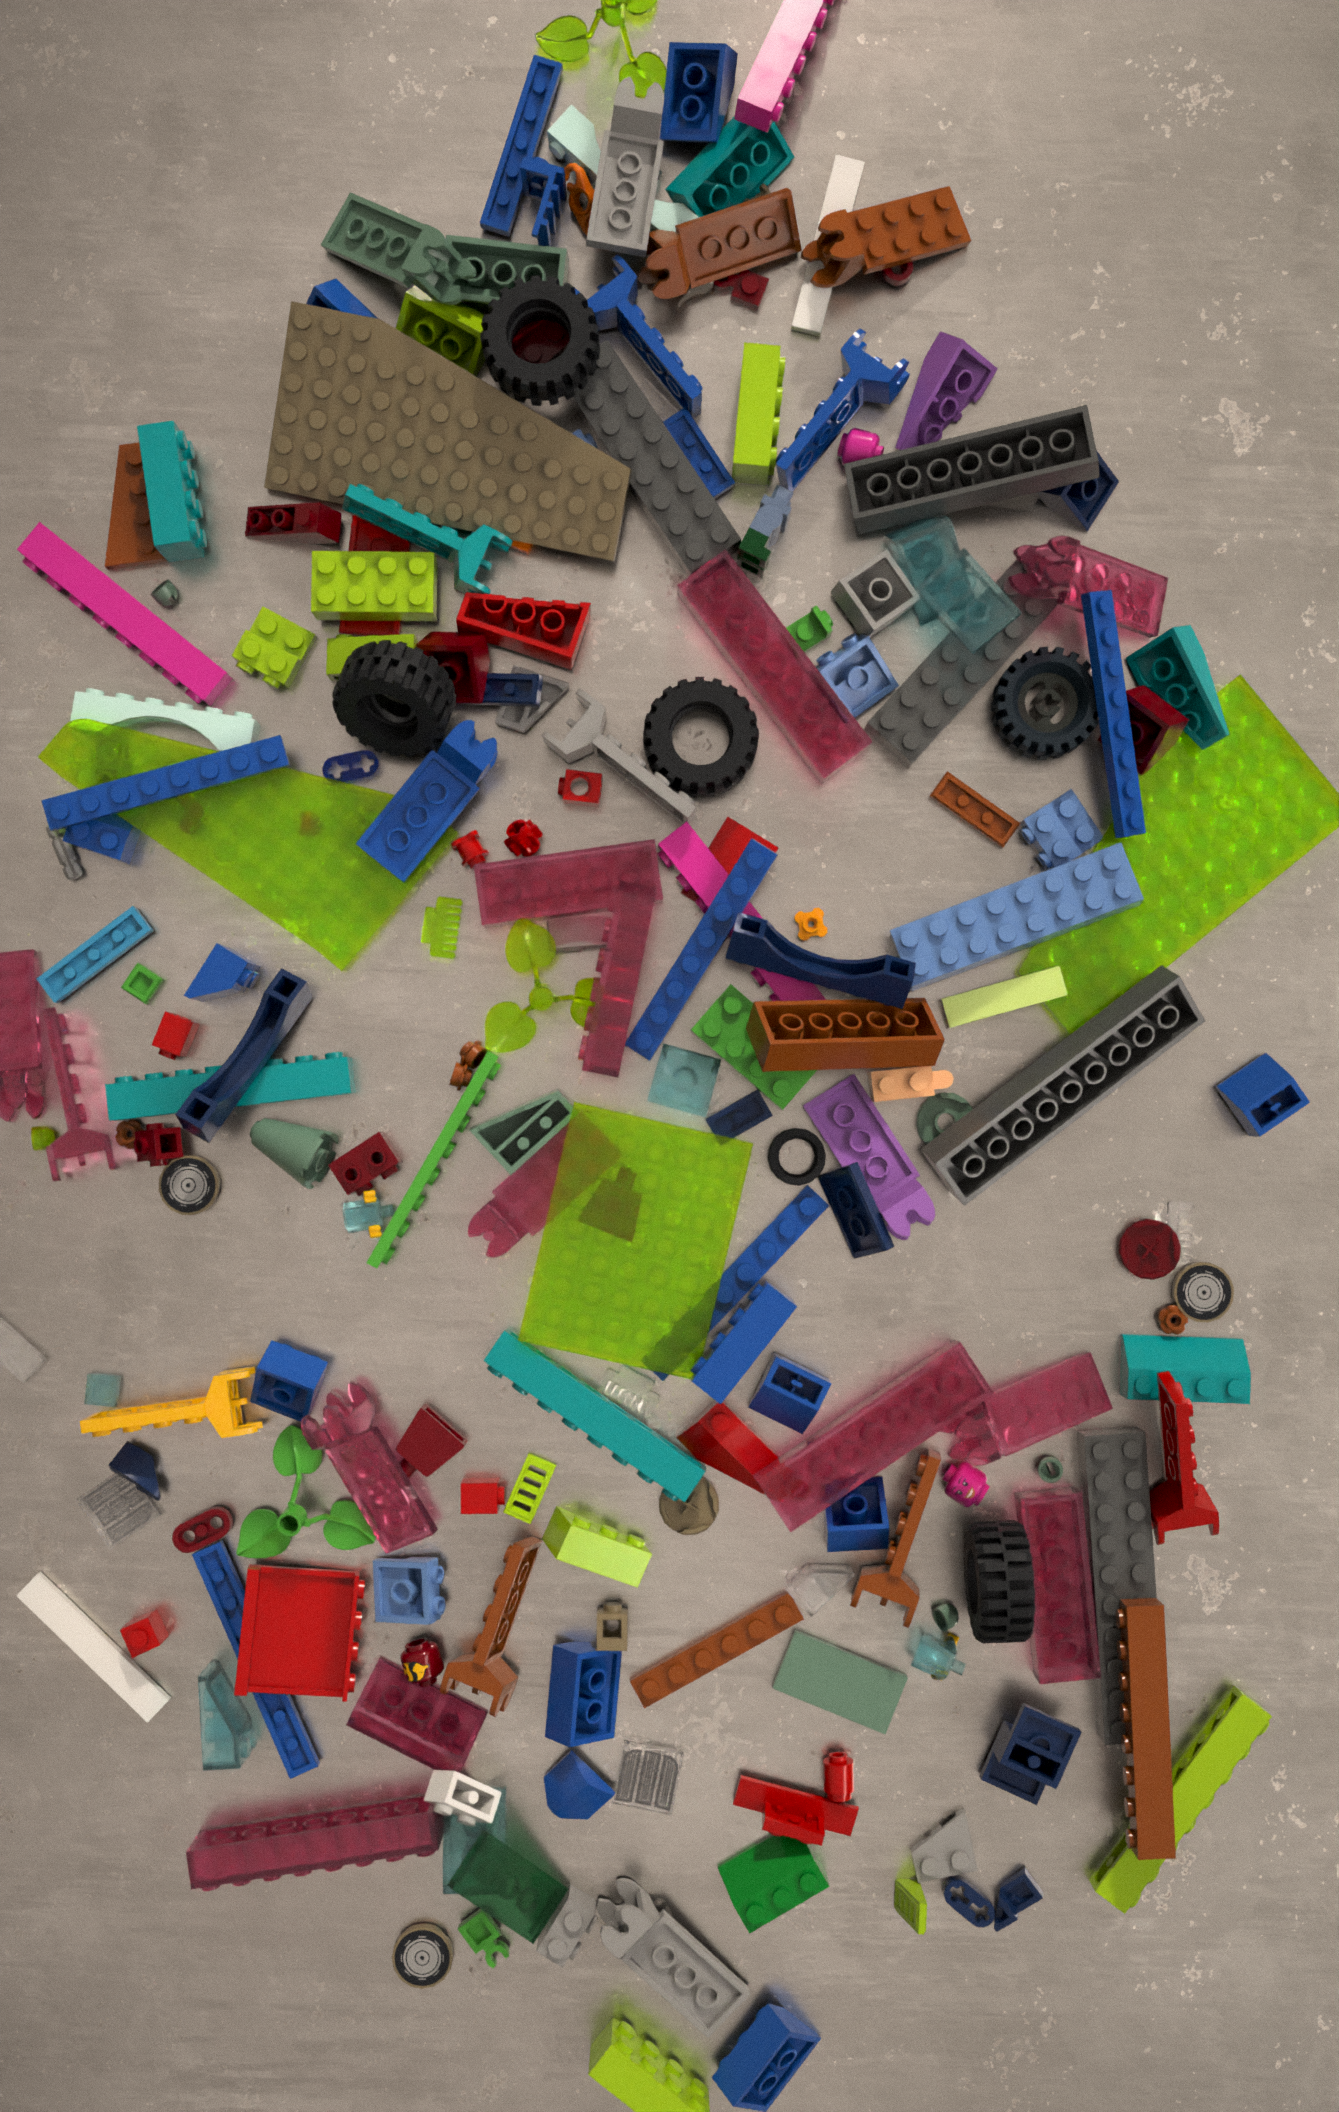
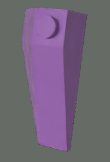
[895,331,998,450]

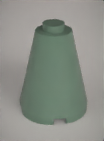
[250,1118,338,1189]

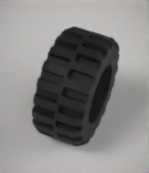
[480,275,600,406]
[332,640,456,757]
[643,677,759,798]
[964,1520,1035,1644]

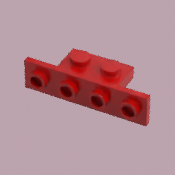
[733,1775,859,1846]

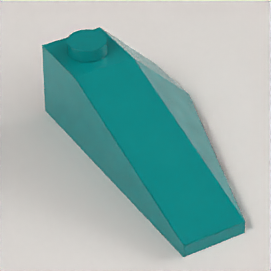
[1126,625,1230,750]

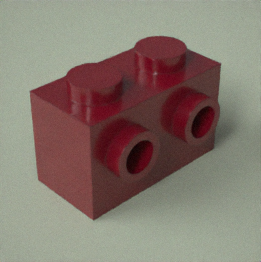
[328,1131,403,1197]

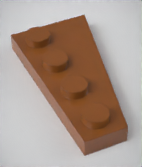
[105,442,167,570]

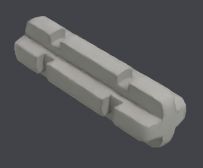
[46,825,83,880]

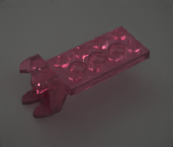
[1008,535,1168,638]
[0,949,45,1122]
[42,1007,116,1182]
[468,1111,622,1258]
[938,1352,1113,1466]
[301,1381,438,1554]

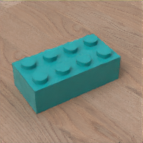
[137,421,207,563]

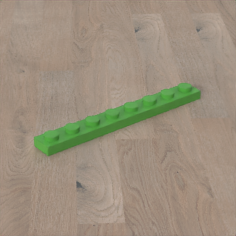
[366,1051,501,1269]

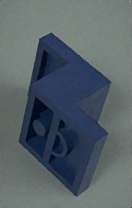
[979,1703,1082,1805]

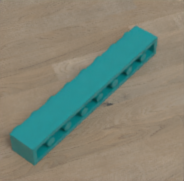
[105,1052,356,1121]
[484,1328,706,1502]

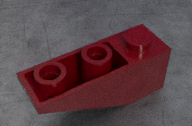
[245,502,342,544]

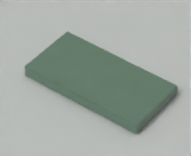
[772,1629,908,1734]

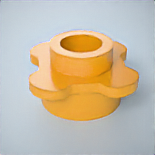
[794,908,827,941]

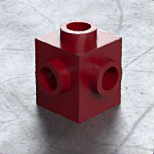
[134,1123,183,1167]

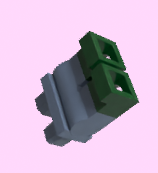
[736,485,793,578]

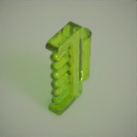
[421,896,463,959]

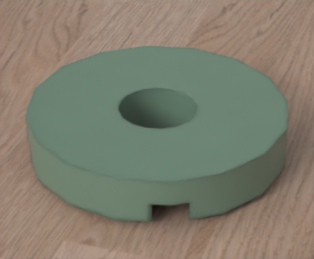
[915,1092,973,1145]

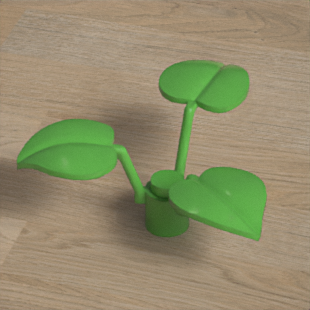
[236,1425,376,1558]

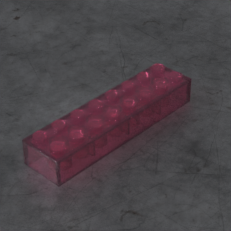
[677,549,872,784]
[752,1340,994,1532]
[186,1794,445,1891]

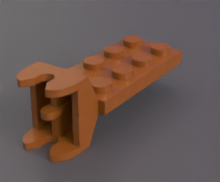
[801,186,972,288]
[636,188,802,299]
[850,1449,941,1628]
[440,1536,542,1717]

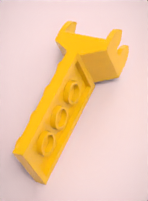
[80,1367,263,1438]

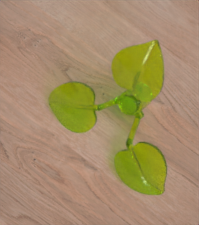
[535,0,667,98]
[485,918,624,1052]

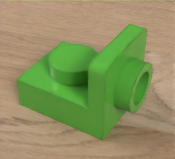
[784,605,833,656]

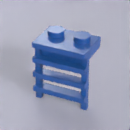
[520,156,567,247]

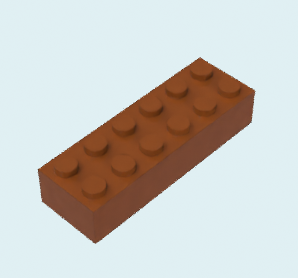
[746,998,945,1072]

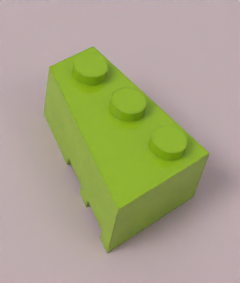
[326,634,418,681]
[542,1506,652,1588]

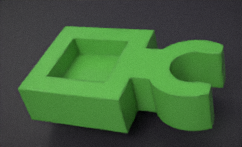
[458,1906,510,1968]

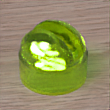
[31,1126,55,1151]

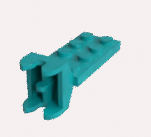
[342,484,513,594]

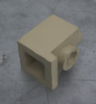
[597,1602,628,1651]

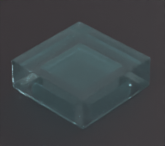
[84,1373,121,1407]

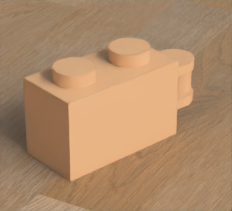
[867,1066,954,1102]

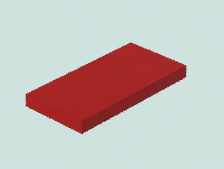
[339,515,411,637]

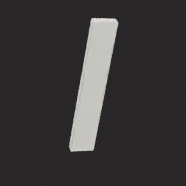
[791,155,865,337]
[17,1571,171,1723]

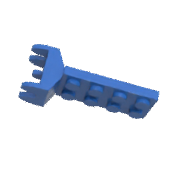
[575,254,703,419]
[776,328,910,492]
[356,720,497,883]

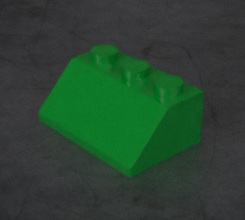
[718,1834,830,1934]

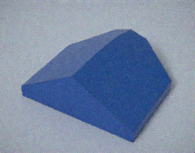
[544,1750,615,1820]

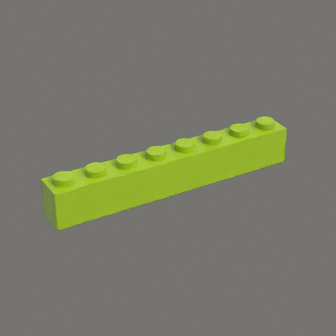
[1089,1686,1272,1914]

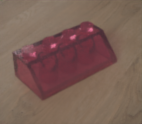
[346,1658,488,1773]

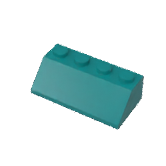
[665,117,795,217]
[1119,1334,1251,1404]

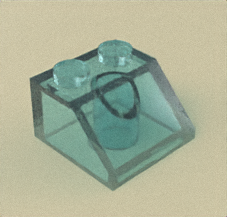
[647,1043,721,1117]

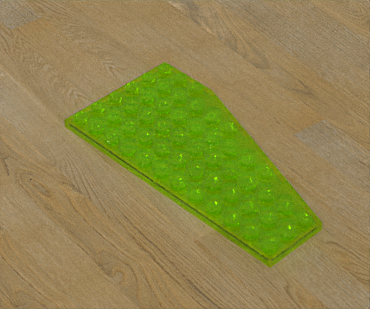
[1017,674,1339,1035]

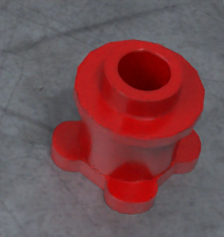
[450,830,489,869]

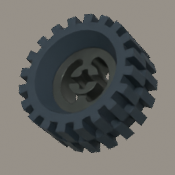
[990,646,1099,760]

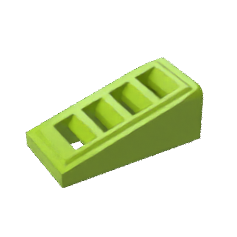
[503,1452,557,1524]
[894,1878,927,1935]

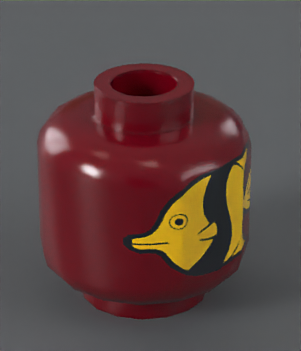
[400,1637,444,1687]

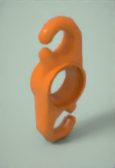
[564,163,594,236]

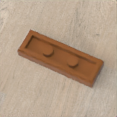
[929,771,1021,849]

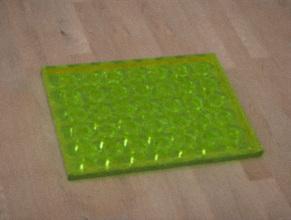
[518,1101,753,1379]

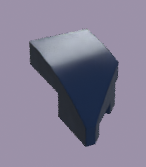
[109,1441,161,1501]
[994,1868,1043,1932]

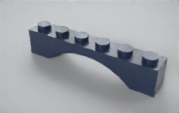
[725,912,916,1009]
[175,968,313,1143]

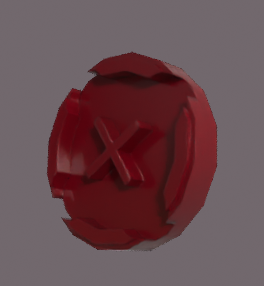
[1119,1219,1181,1280]

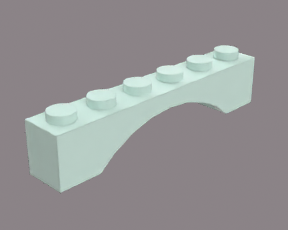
[547,105,699,232]
[69,688,260,751]

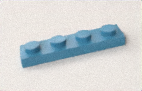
[37,906,154,1003]

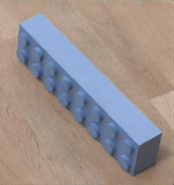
[890,842,1144,991]

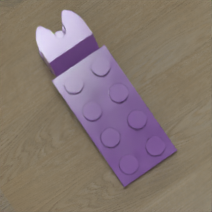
[803,1074,935,1240]

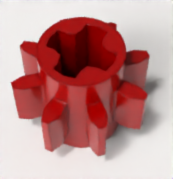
[504,819,543,857]

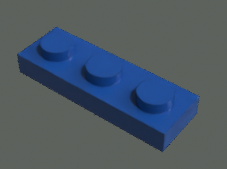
[663,407,735,499]

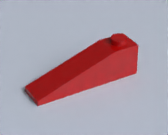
[676,1400,804,1504]

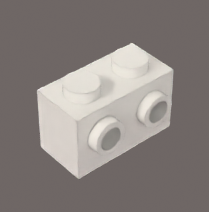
[424,1770,502,1827]

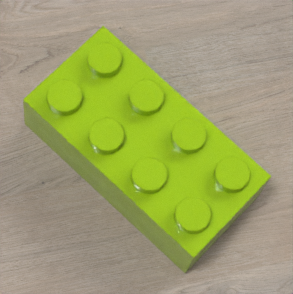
[732,342,786,485]
[311,551,438,621]
[588,2017,710,2112]

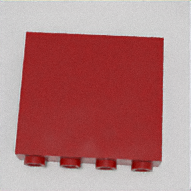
[234,1564,365,1702]

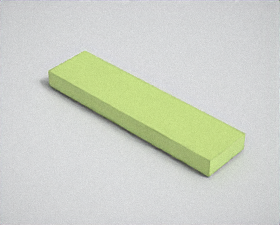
[941,965,1068,1028]

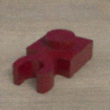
[713,270,769,310]

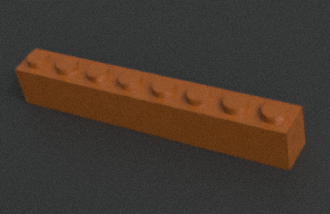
[1115,1598,1176,1860]

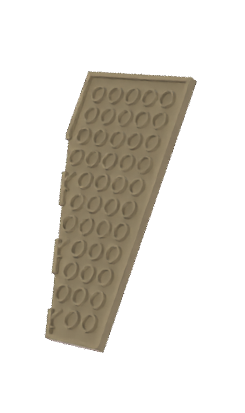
[264,301,632,561]

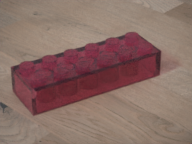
[473,839,663,928]
[578,881,656,1078]
[1014,1486,1101,1684]

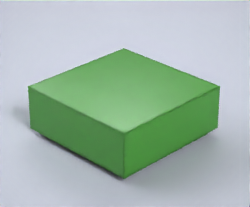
[121,963,165,1005]

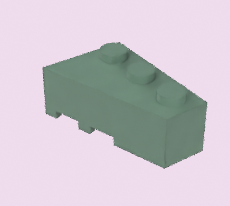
[469,1089,579,1175]

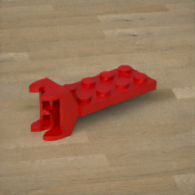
[1150,1371,1219,1545]

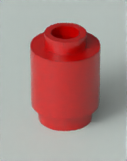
[823,1752,854,1802]

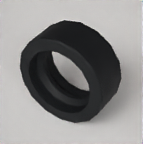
[768,1128,826,1186]

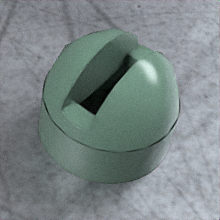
[150,579,178,606]
[1038,1457,1063,1483]
[933,1603,959,1631]

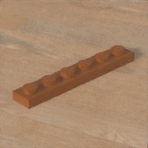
[630,1590,804,1708]

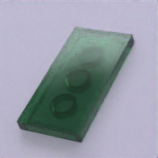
[447,1829,568,1944]

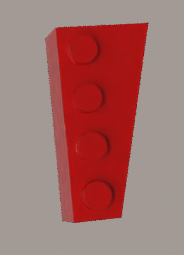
[456,592,591,670]

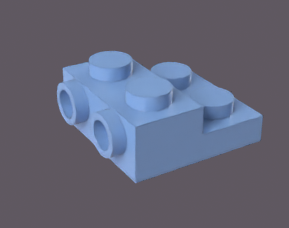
[813,633,899,721]
[1020,789,1105,869]
[373,1556,446,1625]

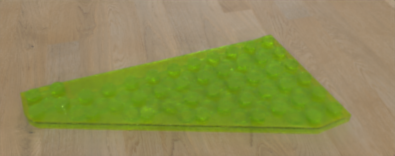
[38,719,459,971]

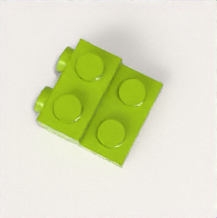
[232,606,317,689]

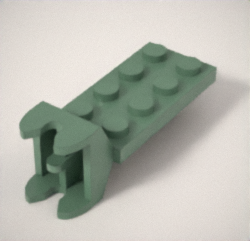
[321,192,476,305]

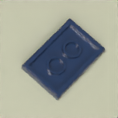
[818,1162,895,1259]

